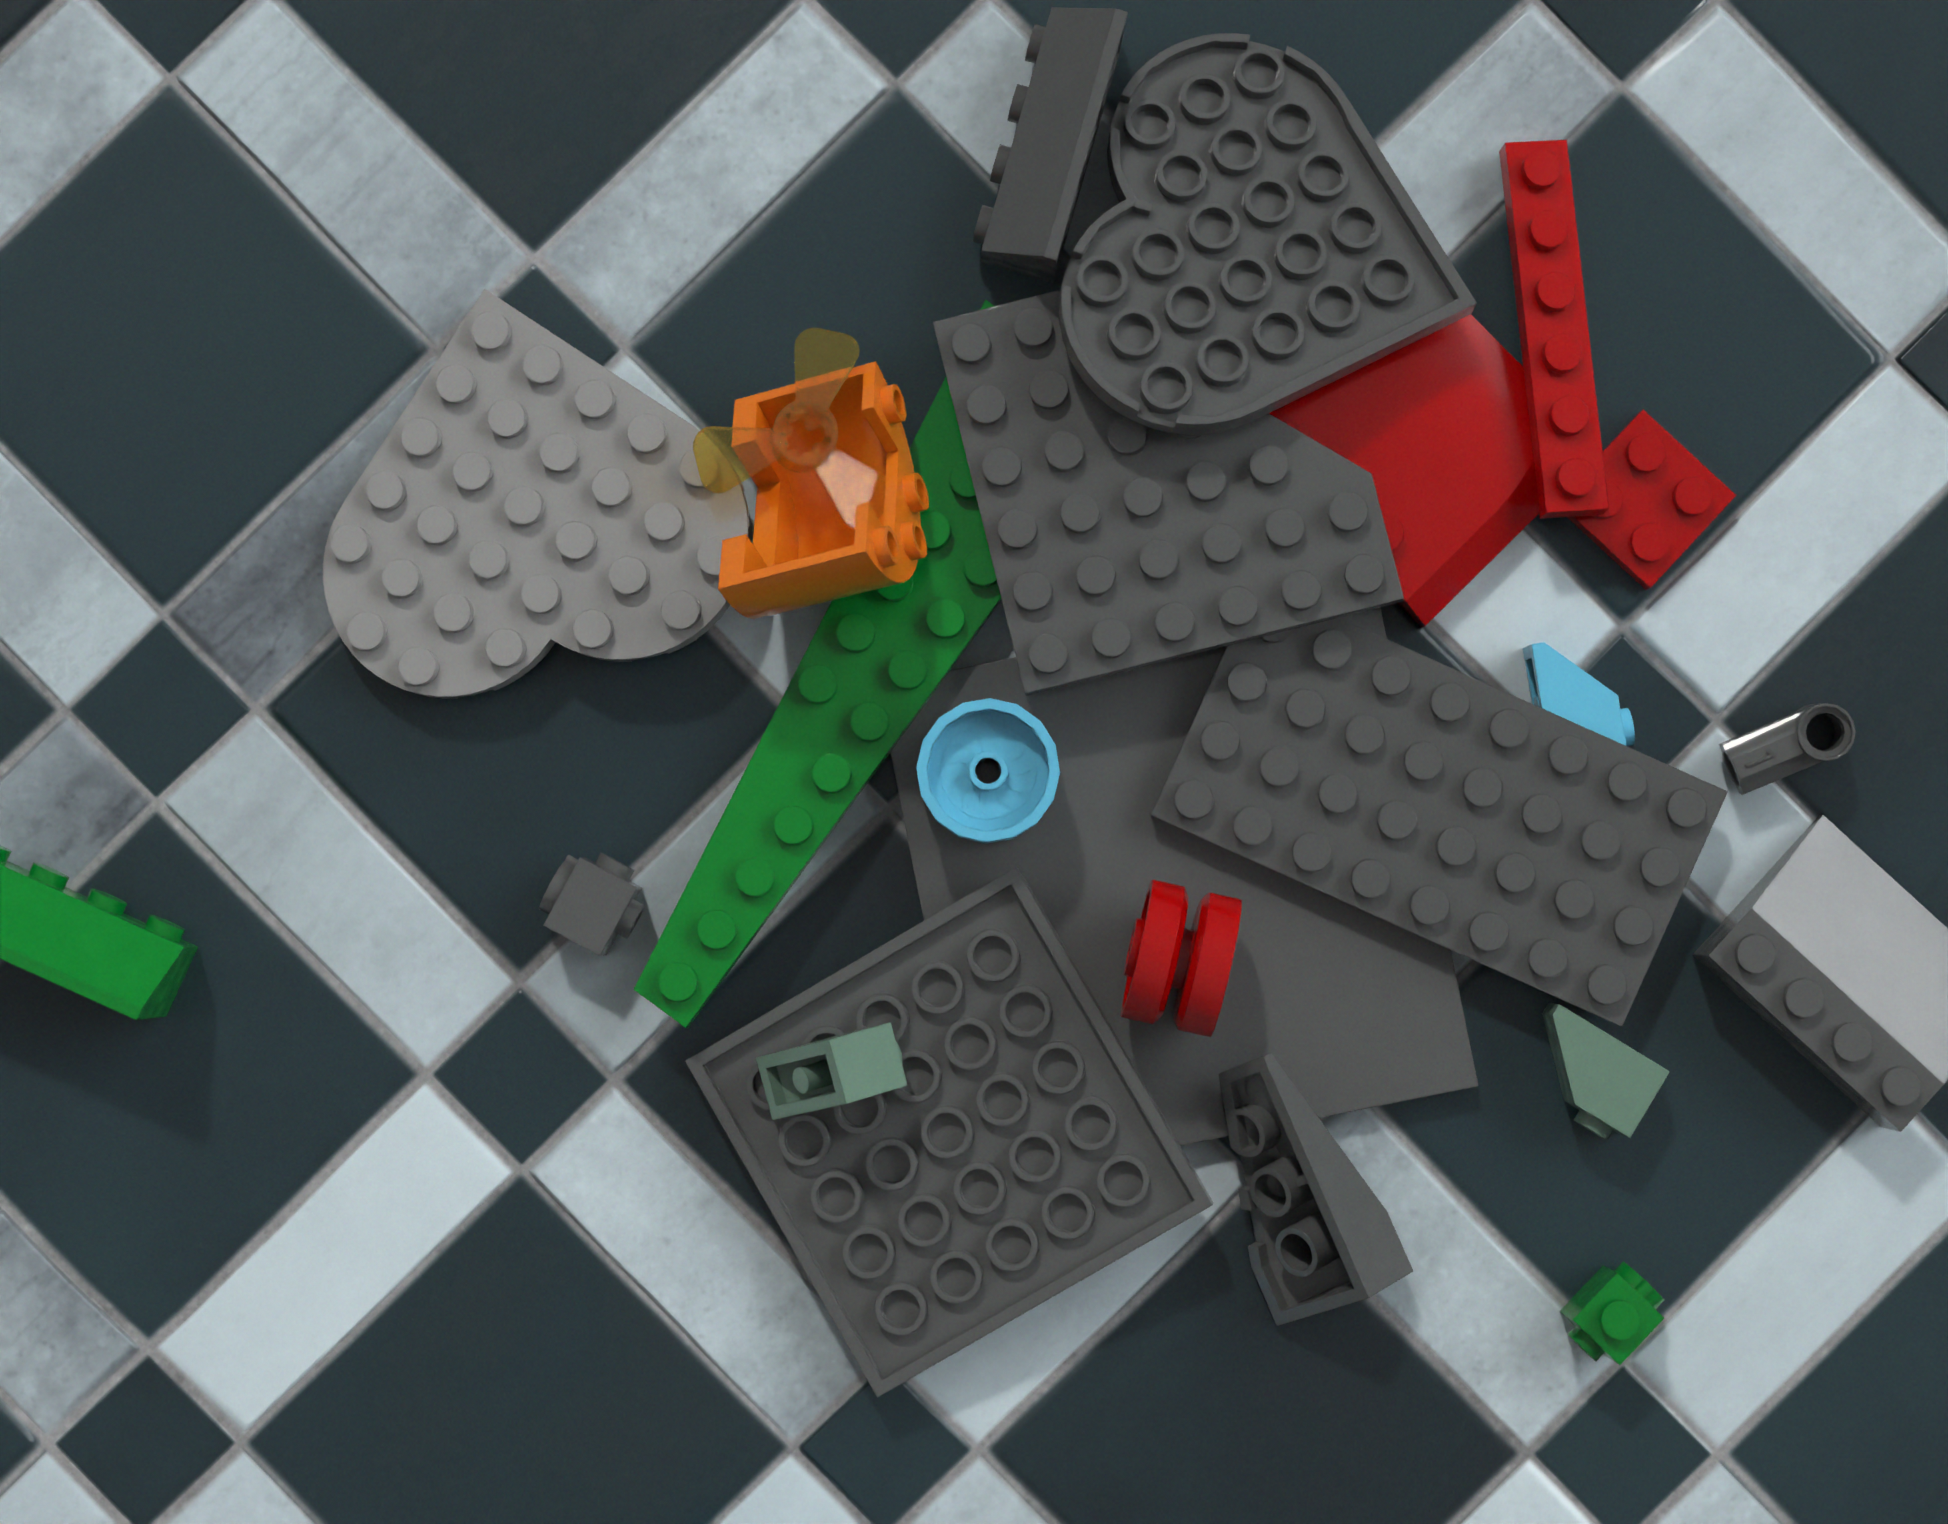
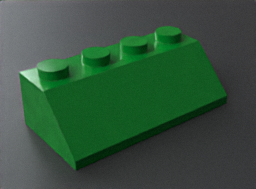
[0,845,198,1020]

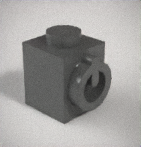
[539,853,645,956]

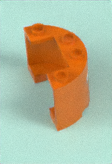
[718,361,929,619]

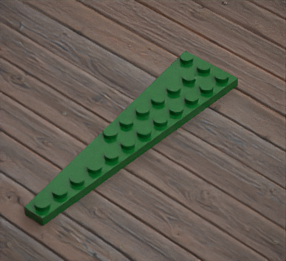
[633,299,1002,1029]

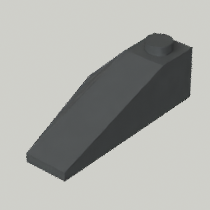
[1218,1053,1413,1326]

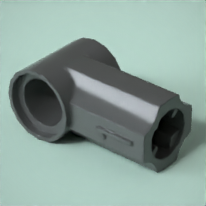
[1719,703,1856,795]

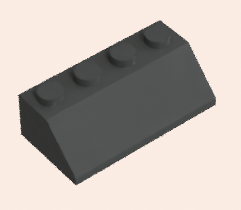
[972,7,1128,284]

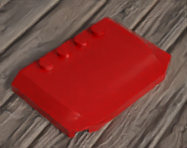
[1269,314,1539,628]

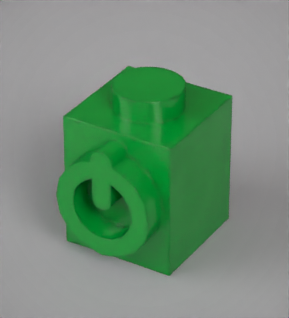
[1560,1261,1664,1365]

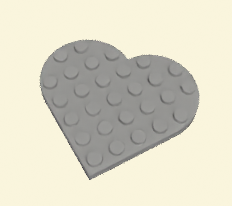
[323,289,752,699]

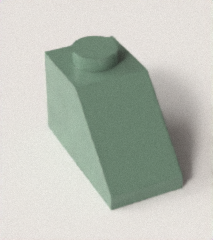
[1542,1003,1670,1140]
[756,1022,907,1120]

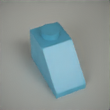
[1523,642,1635,746]

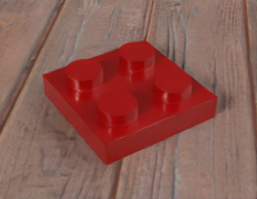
[1567,409,1736,590]

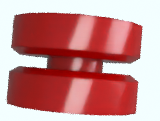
[1120,879,1242,1038]

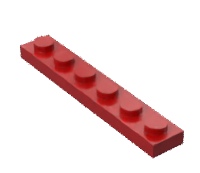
[1499,140,1609,519]

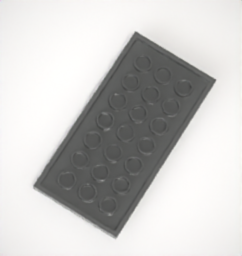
[1151,618,1728,1026]

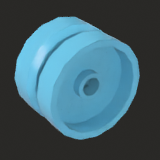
[916,698,1060,844]

